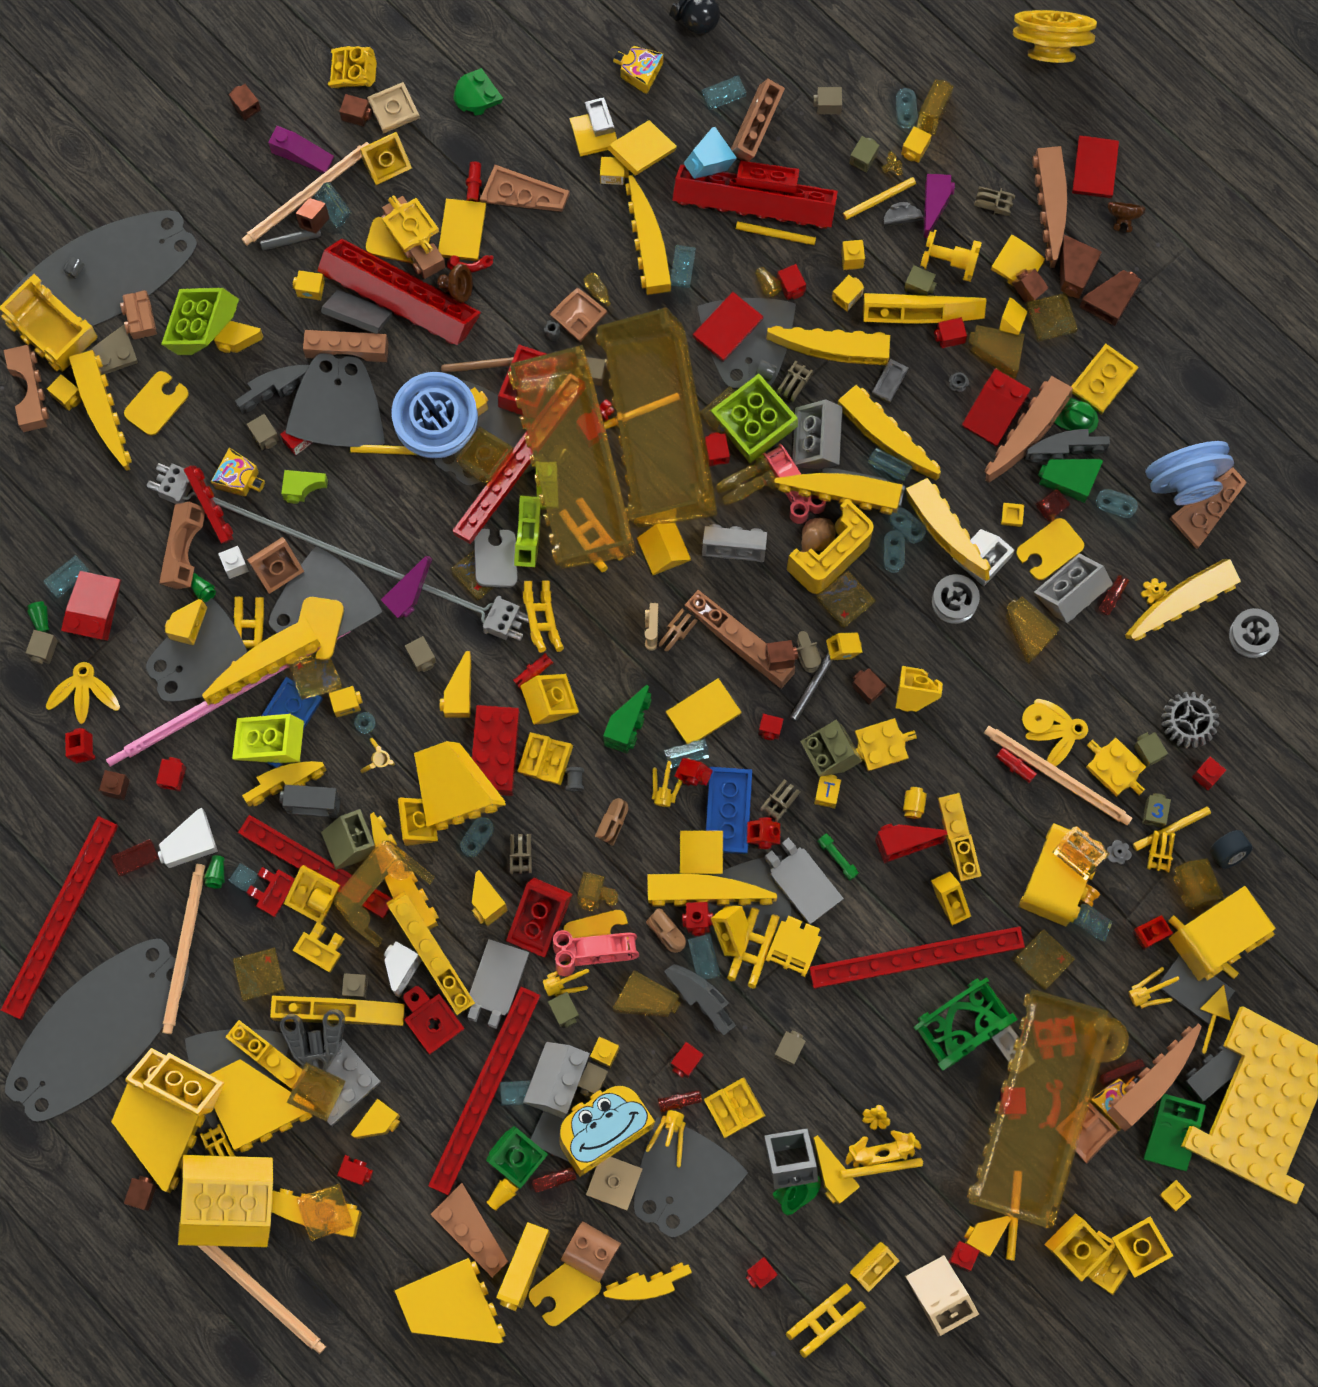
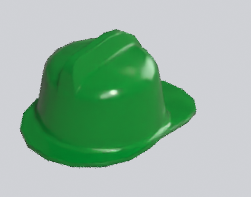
[1054,398,1099,434]
[773,1176,821,1215]

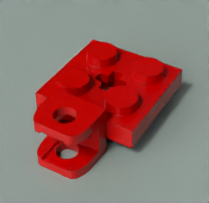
[403,986,465,1055]

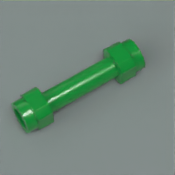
[817,833,859,881]

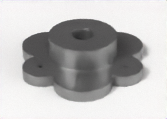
[1107,840,1132,865]

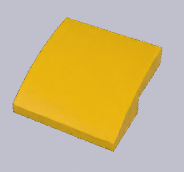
[570,114,617,157]
[991,235,1045,286]
[517,732,573,785]
[680,831,723,874]
[704,1077,765,1138]
[1087,1231,1130,1295]

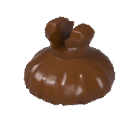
[1108,202,1145,233]
[437,264,473,303]

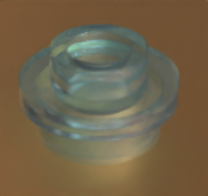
[354,712,376,733]

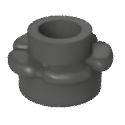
[949,372,969,392]

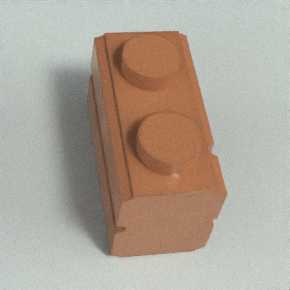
[120,290,157,339]

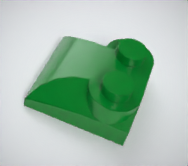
[486,1126,548,1189]

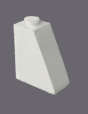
[158,808,218,868]

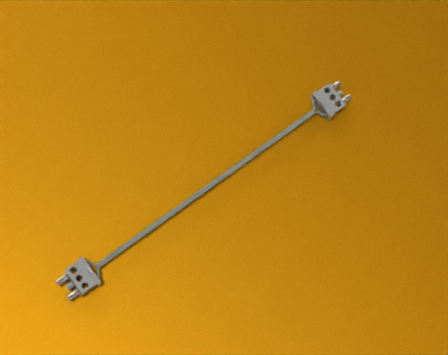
[147,463,529,641]

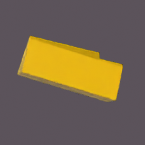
[125,1048,224,1116]

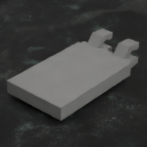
[764,838,844,925]
[467,939,529,1029]

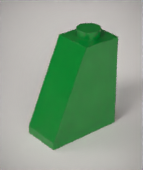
[1038,459,1103,503]

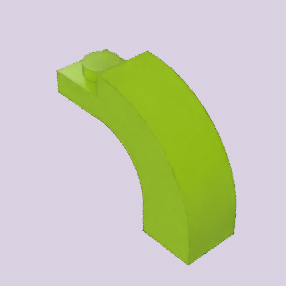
[514,496,541,567]

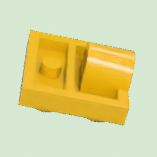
[284,865,341,924]

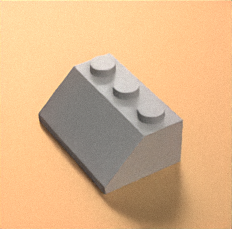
[792,400,842,469]
[702,524,767,562]
[1034,553,1113,623]
[523,1042,590,1119]

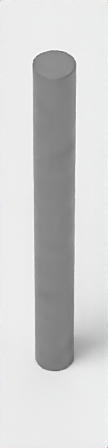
[790,652,833,722]

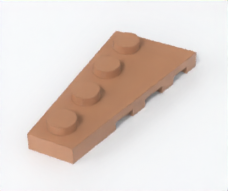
[480,165,570,212]
[1170,467,1247,549]
[431,1183,508,1278]

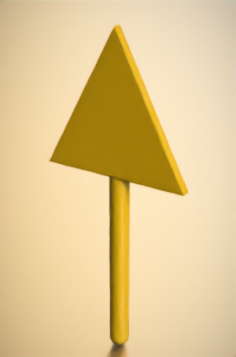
[1200,985,1230,1054]

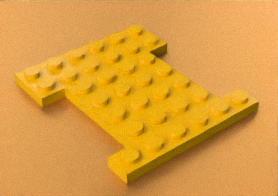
[1181,1006,1318,1204]

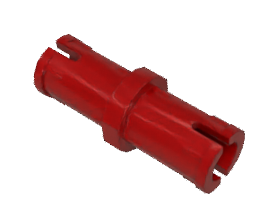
[466,162,482,202]
[513,653,553,690]
[996,747,1037,783]

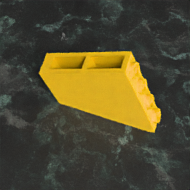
[414,741,506,830]
[210,1059,316,1153]
[111,1083,206,1193]
[496,1222,550,1311]
[395,1258,506,1344]

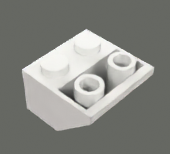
[953,529,1014,586]

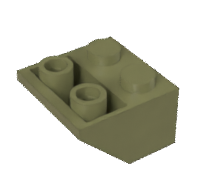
[800,720,862,777]
[321,809,376,870]

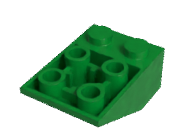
[603,685,652,754]
[1143,1094,1206,1171]

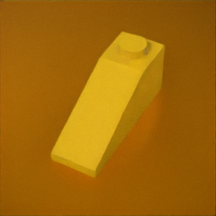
[440,651,471,718]
[813,1135,860,1205]

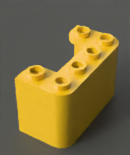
[0,274,98,372]
[787,499,874,594]
[1018,823,1104,927]
[1168,886,1276,981]

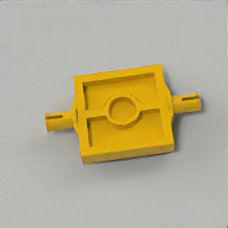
[382,196,439,254]
[855,718,917,771]
[1086,738,1146,797]

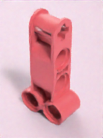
[762,444,826,524]
[553,930,639,976]

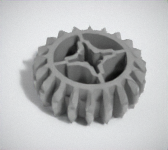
[1161,692,1219,748]

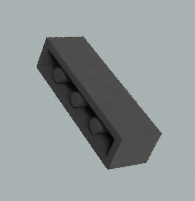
[1183,1042,1241,1103]

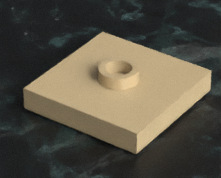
[367,82,420,133]
[586,1157,643,1211]

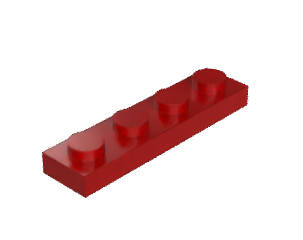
[183,466,234,543]

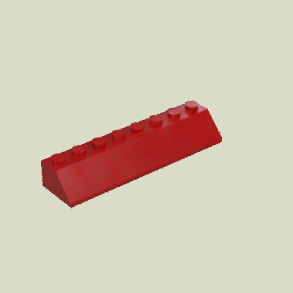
[672,164,838,228]
[317,239,481,345]

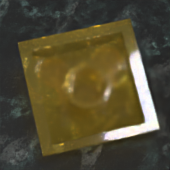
[297,1184,354,1241]

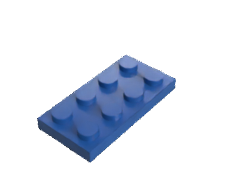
[262,677,323,768]
[706,767,752,854]

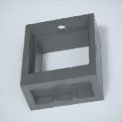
[280,785,341,818]
[764,1128,818,1189]

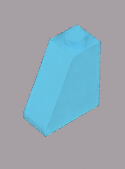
[683,127,737,179]

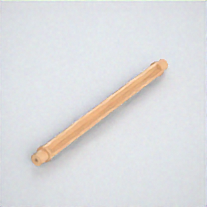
[242,142,369,246]
[984,726,1132,826]
[162,864,205,1034]
[198,1246,326,1354]

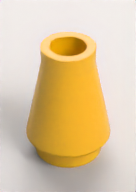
[487,1177,518,1211]

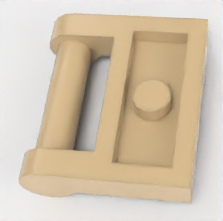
[645,603,658,651]

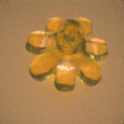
[882,150,903,176]

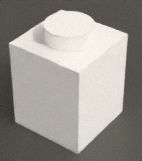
[218,546,249,579]

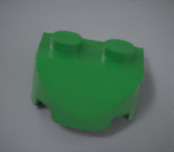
[453,68,503,115]

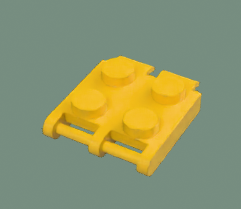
[765,916,821,977]

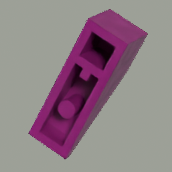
[268,126,334,173]
[924,174,955,238]
[381,556,432,618]

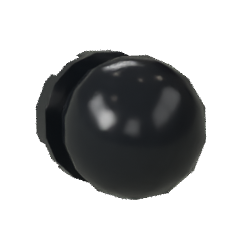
[669,0,720,34]

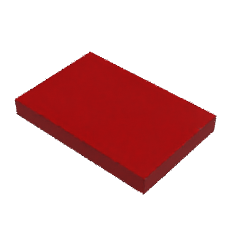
[1072,135,1119,198]
[736,160,800,193]
[693,292,764,362]

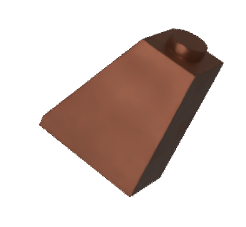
[1059,235,1102,299]
[1080,270,1141,326]

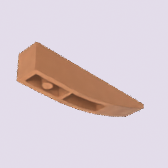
[1032,146,1067,268]
[984,376,1073,482]
[685,590,795,689]
[1106,1023,1202,1131]

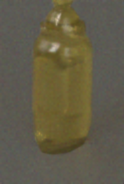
[583,273,611,306]

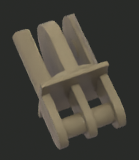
[974,186,1015,216]
[776,361,813,402]
[797,631,821,673]
[760,779,801,822]
[510,834,532,874]

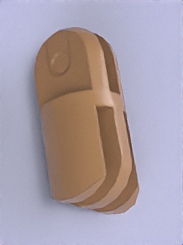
[659,608,698,651]
[595,798,629,846]
[646,908,686,953]

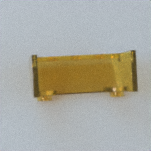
[334,840,435,948]

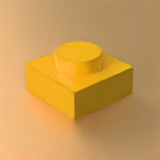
[1001,503,1024,527]
[1159,1180,1192,1212]

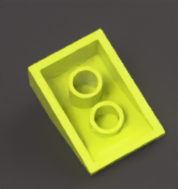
[232,714,304,763]

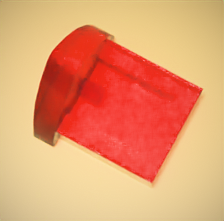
[1036,489,1070,522]

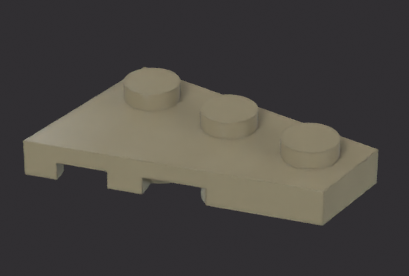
[88,325,138,375]

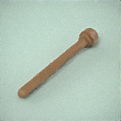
[441,357,513,373]

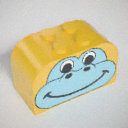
[559,1086,655,1177]

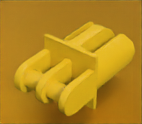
[1147,831,1175,872]
[200,1124,235,1156]

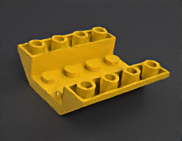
[178,1155,273,1247]

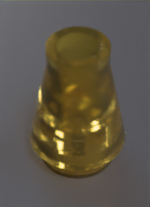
[755,267,782,297]

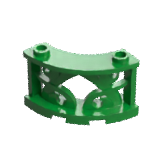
[913,978,1018,1071]

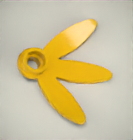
[46,662,120,724]
[1025,699,1088,767]

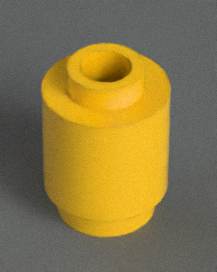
[903,787,927,819]

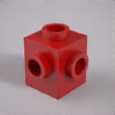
[747,817,781,849]
[682,902,713,936]

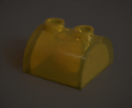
[456,426,514,484]
[1174,858,1224,909]
[287,1062,346,1121]

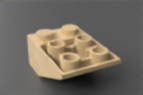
[905,1256,979,1336]

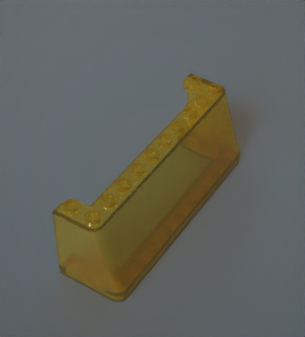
[596,307,717,528]
[508,345,637,569]
[967,989,1113,1229]

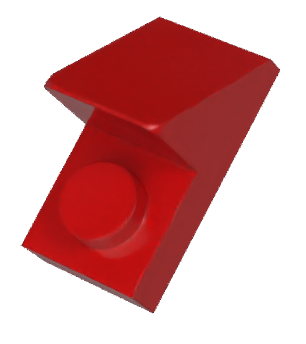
[1133,915,1173,950]

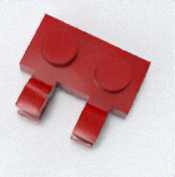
[246,867,295,918]

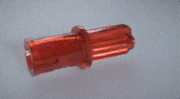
[1099,575,1130,615]
[658,1090,702,1113]
[532,1166,577,1192]

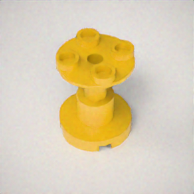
[920,230,982,282]

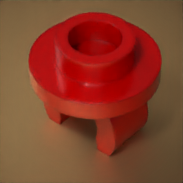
[593,399,615,422]

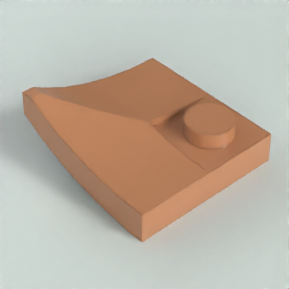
[550,288,607,342]
[1055,1099,1118,1164]

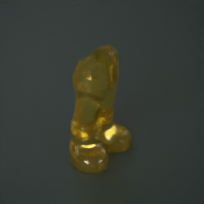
[715,455,778,505]

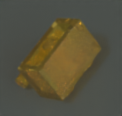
[1053,826,1110,880]
[577,872,618,911]

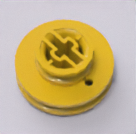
[1013,10,1097,63]

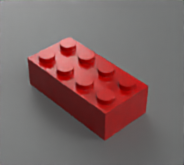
[472,705,520,796]

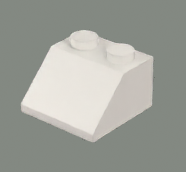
[384,941,422,998]

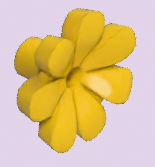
[1141,578,1168,605]
[862,1105,890,1130]

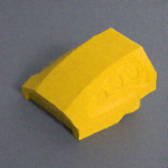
[328,46,377,88]

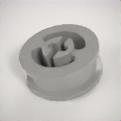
[932,574,980,624]
[1229,609,1279,658]

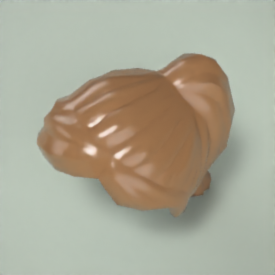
[801,518,836,552]

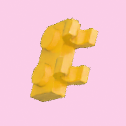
[293,922,345,973]

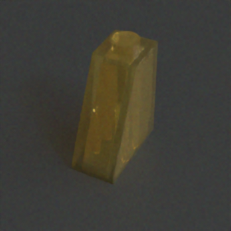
[917,79,954,135]
[968,325,1025,379]
[1006,596,1059,664]
[613,970,681,1017]

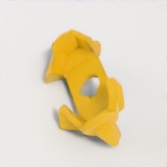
[846,1130,921,1168]

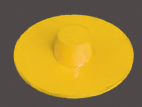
[1022,703,1054,734]

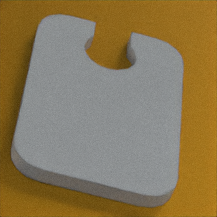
[474,529,517,587]

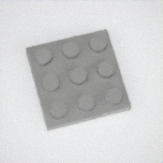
[297,1039,381,1126]

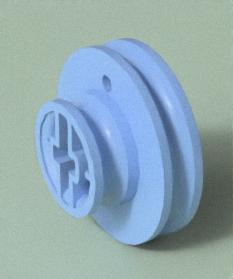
[392,372,478,458]
[1145,441,1234,505]

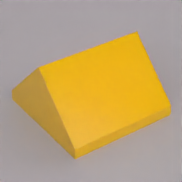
[360,132,412,185]
[637,523,691,575]
[398,798,438,846]

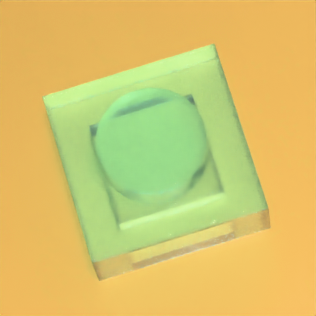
[229,863,259,892]

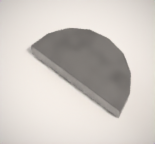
[884,202,924,227]

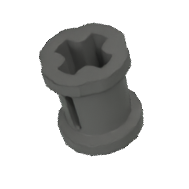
[566,767,584,792]

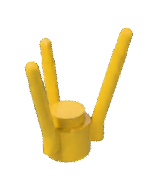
[361,738,395,773]
[652,761,682,807]
[543,962,589,997]
[1128,967,1179,1009]
[646,1110,686,1168]

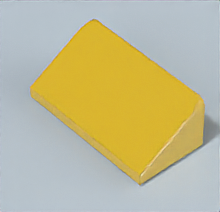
[999,298,1028,335]
[850,1242,899,1292]

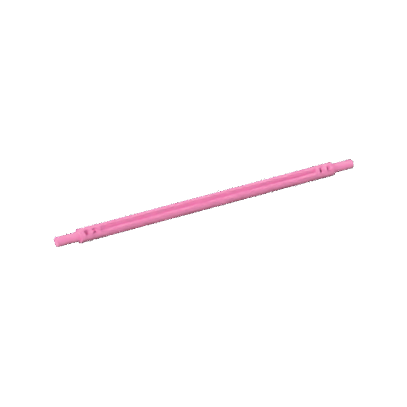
[106,631,351,767]

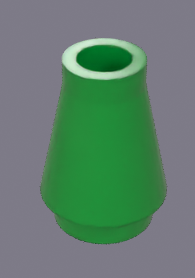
[191,573,216,603]
[27,601,49,632]
[203,855,225,889]

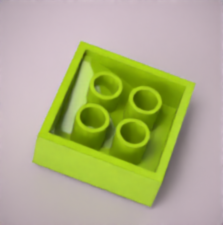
[162,288,239,355]
[711,374,798,463]

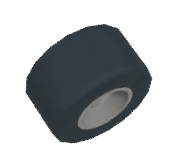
[1210,830,1253,869]

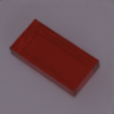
[111,839,159,877]
[1099,1059,1145,1085]

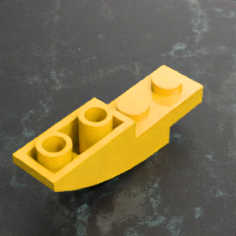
[242,761,327,807]
[938,793,981,881]
[226,1020,307,1091]
[603,1263,692,1301]

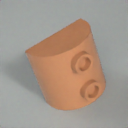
[247,537,304,594]
[561,1222,621,1283]

